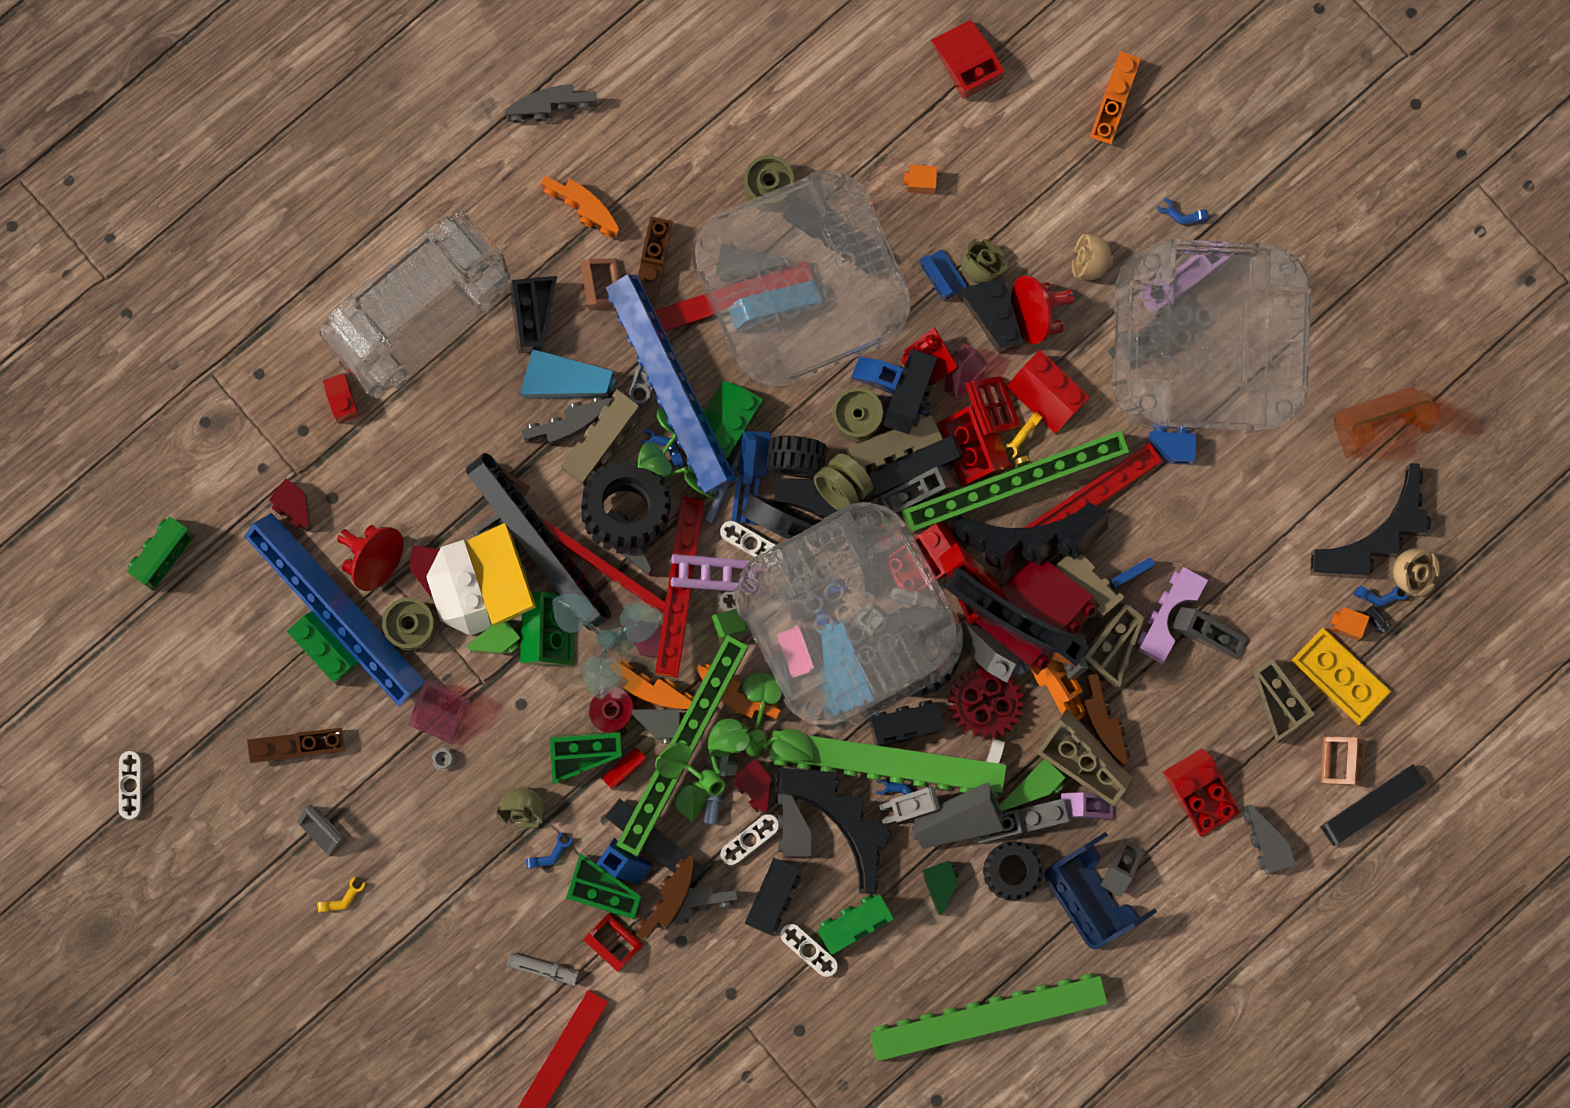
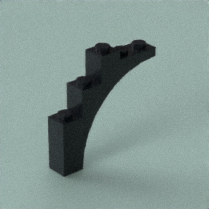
[1310,463,1431,579]
[775,478,890,598]
[954,502,1108,572]
[944,568,1089,667]
[774,768,890,894]

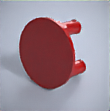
[1011,275,1074,344]
[337,525,403,591]

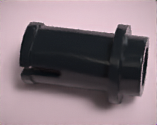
[1363,604,1392,635]

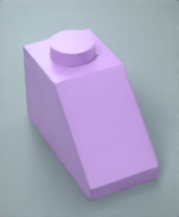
[1061,792,1113,819]

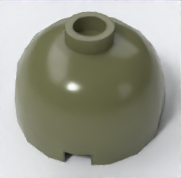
[961,238,1008,284]
[496,786,545,829]

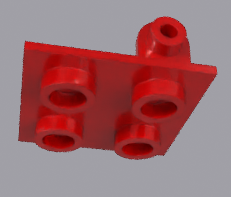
[901,328,958,386]

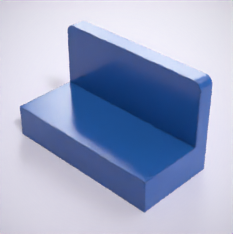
[919,250,966,301]
[738,431,771,483]

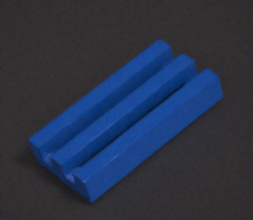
[732,476,760,525]
[1110,557,1155,590]

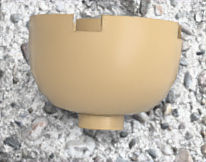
[1072,234,1113,281]
[1393,548,1439,596]

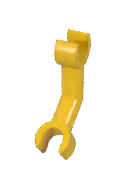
[1004,412,1043,459]
[317,877,365,912]

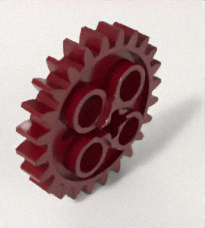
[948,665,1024,741]

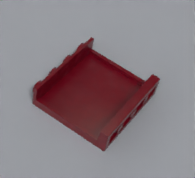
[974,560,1100,675]

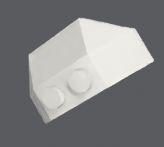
[426,540,491,635]

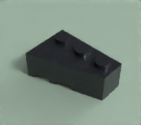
[509,276,557,353]
[958,277,1023,354]
[883,349,937,435]
[869,700,945,747]
[745,857,801,935]

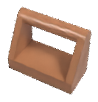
[580,258,620,310]
[1320,737,1365,787]

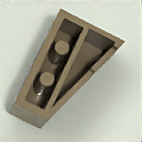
[1055,554,1125,621]
[1253,658,1315,742]

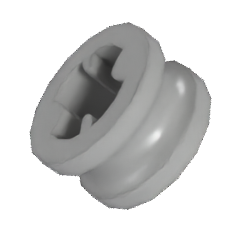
[720,591,740,612]

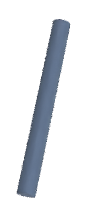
[704,440,742,524]

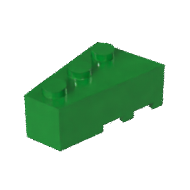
[549,730,622,784]
[817,894,894,955]

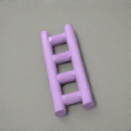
[671,554,762,593]

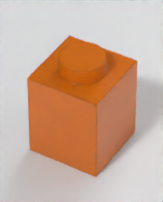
[903,164,937,194]
[1330,607,1369,641]

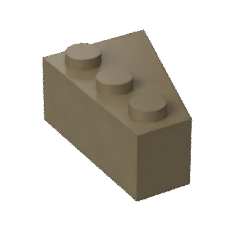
[1084,603,1144,687]

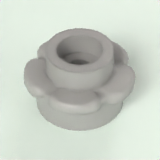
[432,748,455,771]

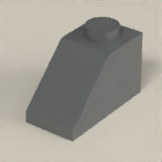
[632,710,680,744]
[1100,840,1144,897]

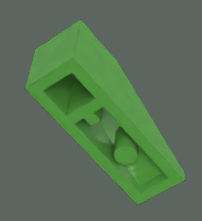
[999,759,1065,812]

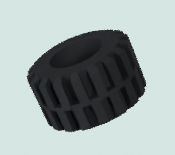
[766,435,827,477]
[983,841,1044,901]

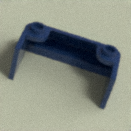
[1044,832,1157,949]

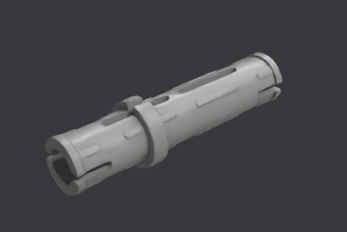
[507,952,579,986]

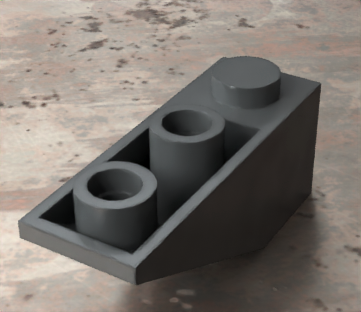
[778,793,811,857]
[1243,804,1296,874]

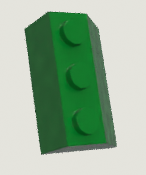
[704,381,763,461]
[127,516,196,591]
[520,591,575,666]
[287,611,360,685]

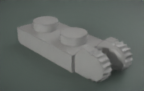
[878,786,940,824]

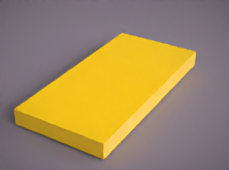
[465,523,536,626]
[1291,627,1391,726]

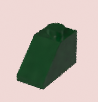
[922,861,959,915]

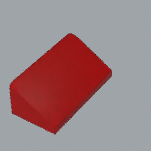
[601,748,647,790]

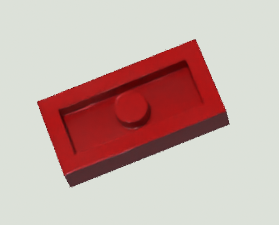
[583,912,644,972]

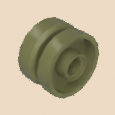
[744,155,794,212]
[832,387,884,443]
[814,453,873,513]
[382,598,436,652]

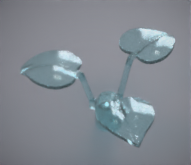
[552,594,662,700]

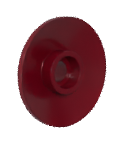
[589,687,634,732]

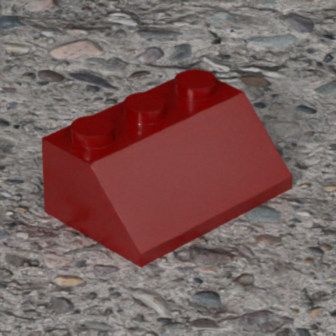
[1006,350,1090,434]
[938,403,1011,487]

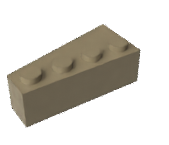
[561,389,641,486]
[847,414,942,474]
[1036,708,1132,806]

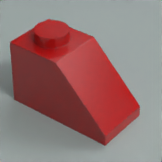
[323,373,360,424]

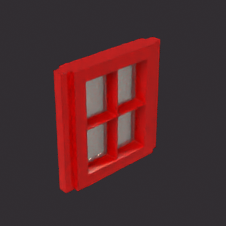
[965,376,1021,436]

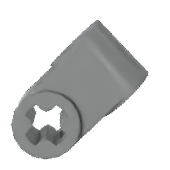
[629,364,654,409]

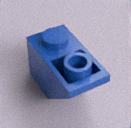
[851,357,903,395]
[1147,428,1196,465]
[596,838,652,884]

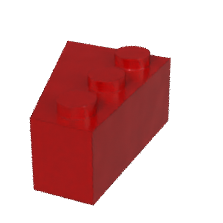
[939,543,1005,625]

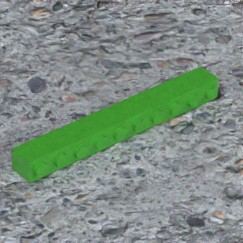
[902,430,1129,533]
[616,635,748,857]
[769,730,1007,798]
[870,973,1107,1061]

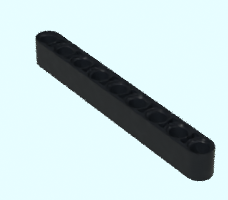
[466,453,611,631]

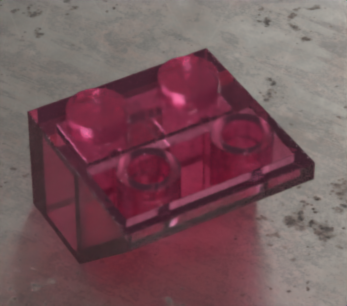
[409,680,471,744]

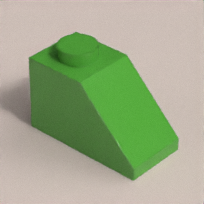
[712,608,749,643]
[466,621,521,655]

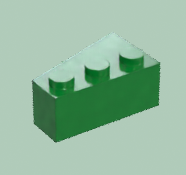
[566,853,642,920]

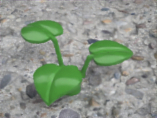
[638,406,715,499]
[708,672,813,762]
[655,723,749,822]

